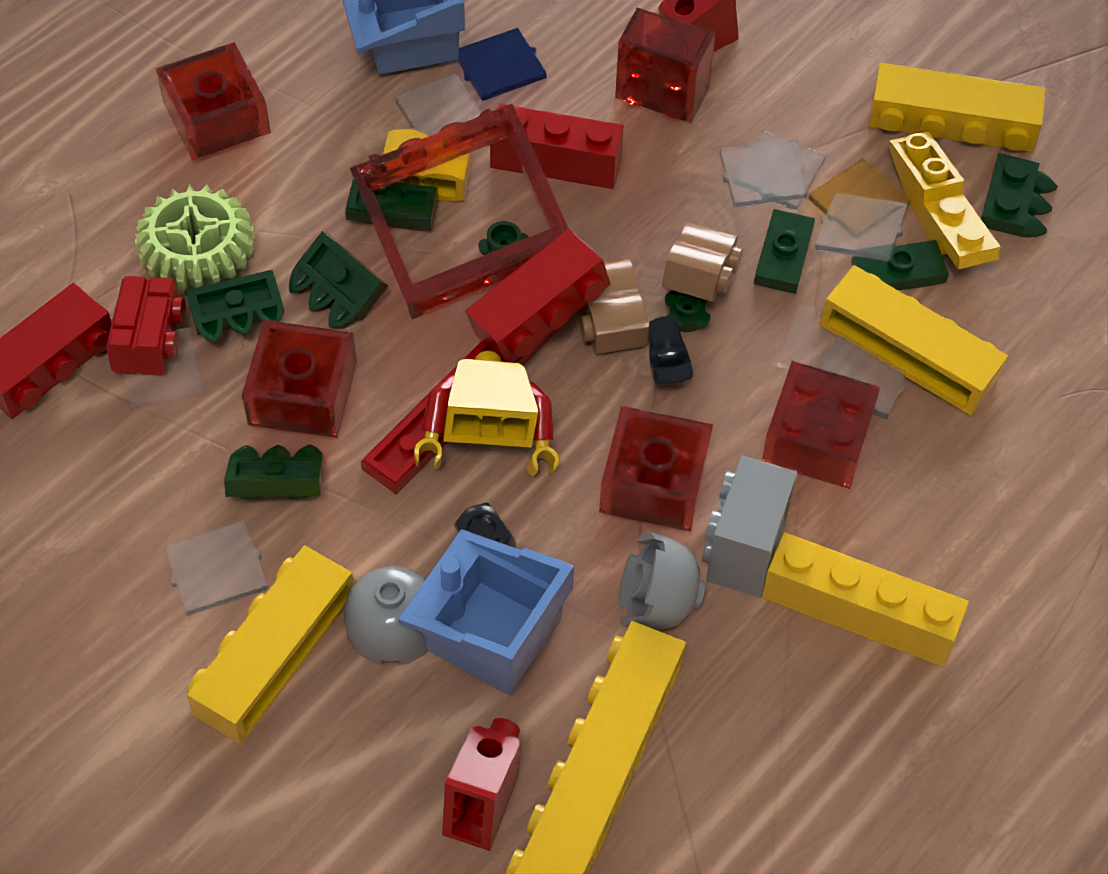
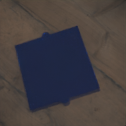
[457,27,547,101]

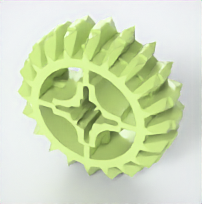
[135,184,255,294]

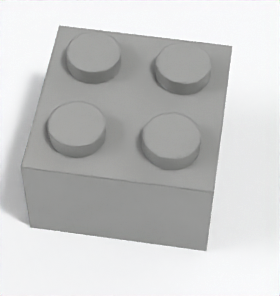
[702,455,797,598]

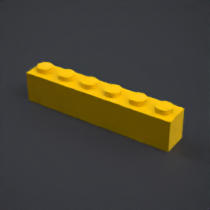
[506,620,687,874]

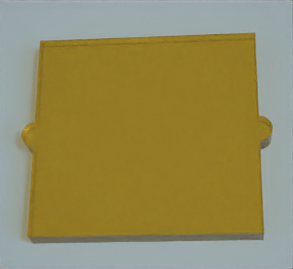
[808,158,911,242]

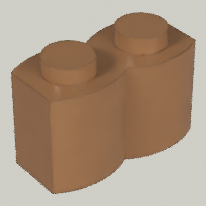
[661,222,743,302]
[580,258,649,354]

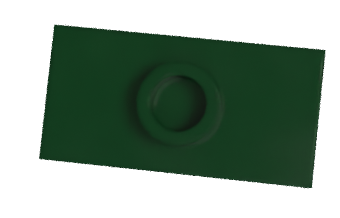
[345,177,438,230]
[754,209,815,294]
[851,240,949,291]

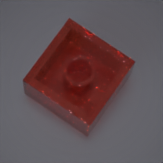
[615,7,715,123]
[156,42,271,160]
[242,320,357,438]
[762,361,881,489]
[599,406,713,532]

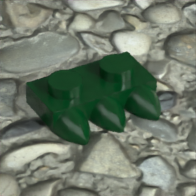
[981,153,1058,238]
[289,231,388,329]
[186,270,284,343]
[224,444,324,500]

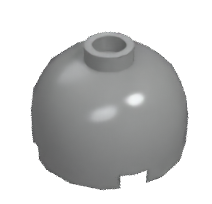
[618,531,705,631]
[344,566,428,665]

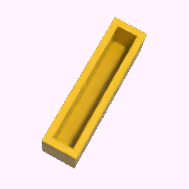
[868,62,1045,153]
[818,265,1009,416]
[762,532,969,667]
[186,545,354,745]

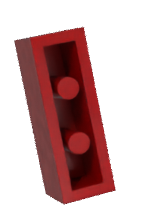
[490,103,624,189]
[465,228,611,363]
[0,282,112,419]

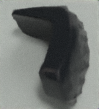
[649,316,693,386]
[454,502,516,548]

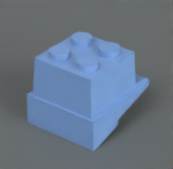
[342,0,465,75]
[398,529,574,696]

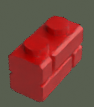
[106,276,186,376]

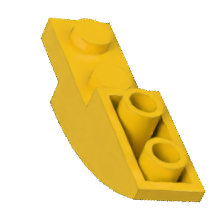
[889,131,1000,270]

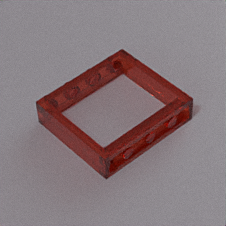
[350,103,569,319]

